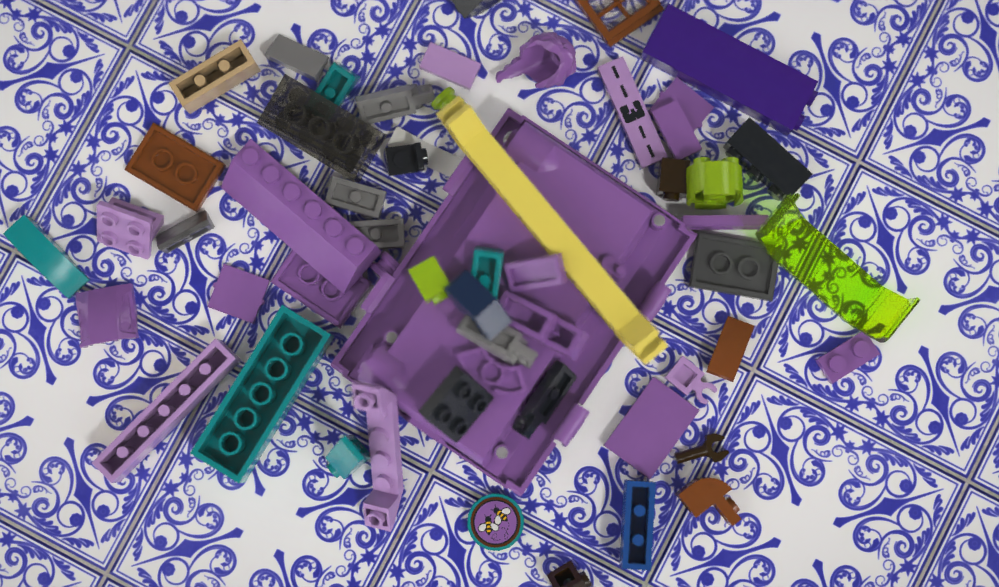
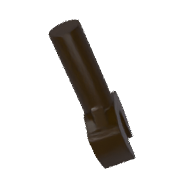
[674,433,729,464]

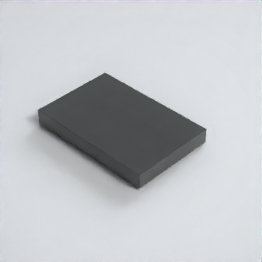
[688,231,781,302]

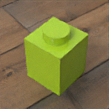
[408,256,449,305]

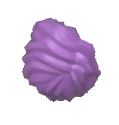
[495,32,576,88]

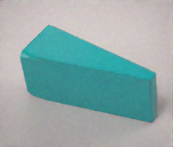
[305,62,360,124]
[471,246,504,298]

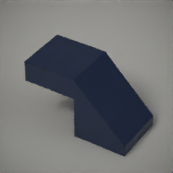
[443,270,512,341]

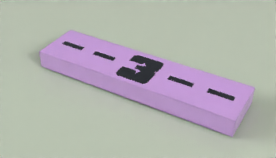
[597,56,668,169]

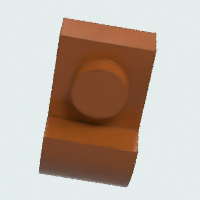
[675,477,741,526]

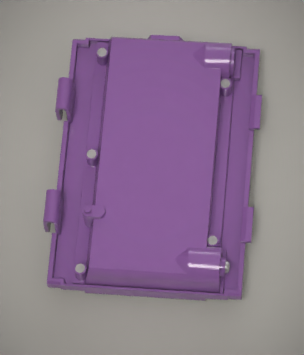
[330,108,698,497]

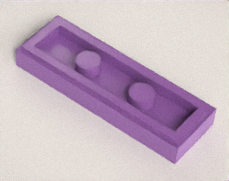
[680,215,769,230]

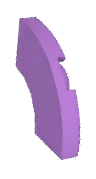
[455,346,529,396]

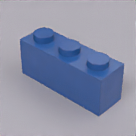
[619,479,656,571]

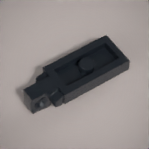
[512,359,577,439]

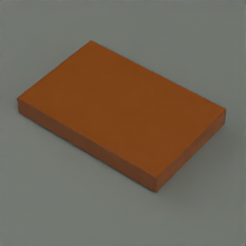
[124,122,226,213]

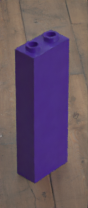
[640,4,818,136]

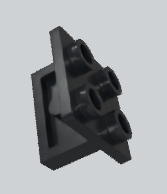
[418,366,494,443]

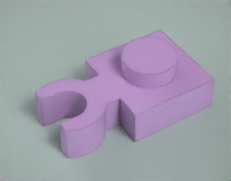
[664,356,717,404]

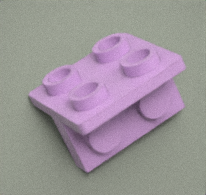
[97,197,164,260]

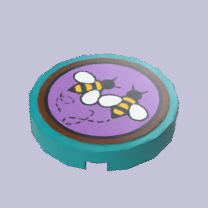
[467,493,524,551]

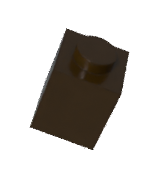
[656,157,690,202]

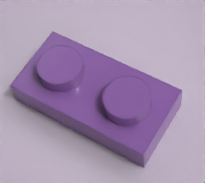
[815,330,880,384]

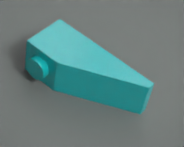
[325,435,370,479]

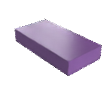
[651,100,702,160]
[503,253,568,292]

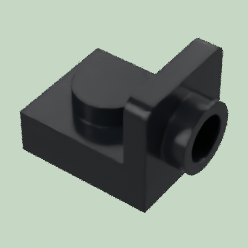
[384,142,428,176]

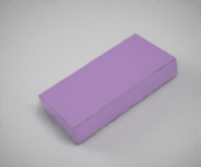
[419,42,481,91]

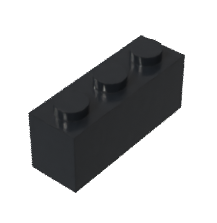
[723,117,813,203]

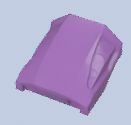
[76,283,139,348]

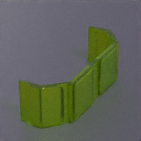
[755,193,920,343]

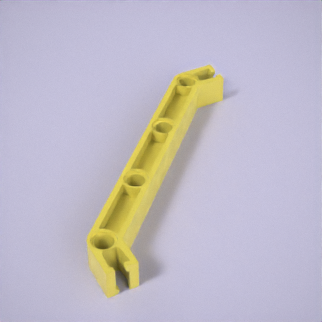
[436,95,668,365]

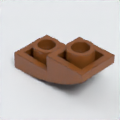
[706,316,755,382]

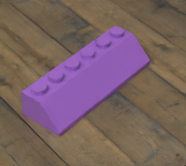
[221,139,382,295]

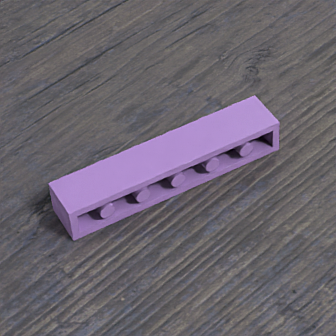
[92,338,241,483]

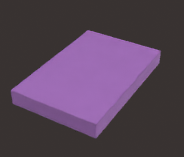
[270,250,372,329]
[603,377,700,479]

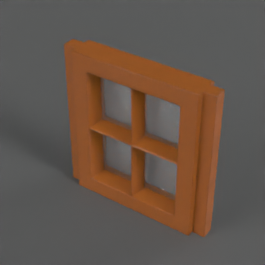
[574,0,664,48]

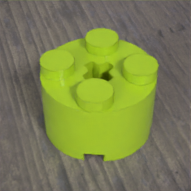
[686,157,744,210]

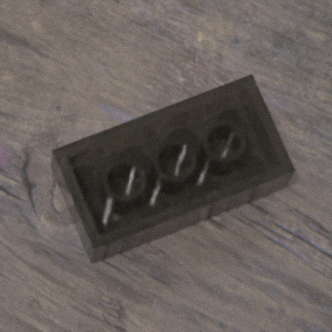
[257,74,387,182]

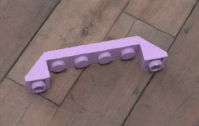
[352,380,404,532]

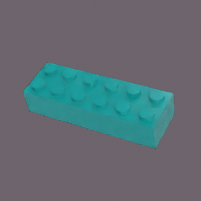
[190,305,335,484]

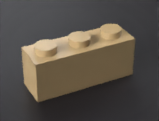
[168,39,261,114]

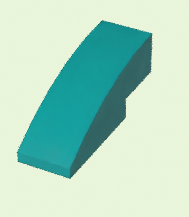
[3,215,90,299]

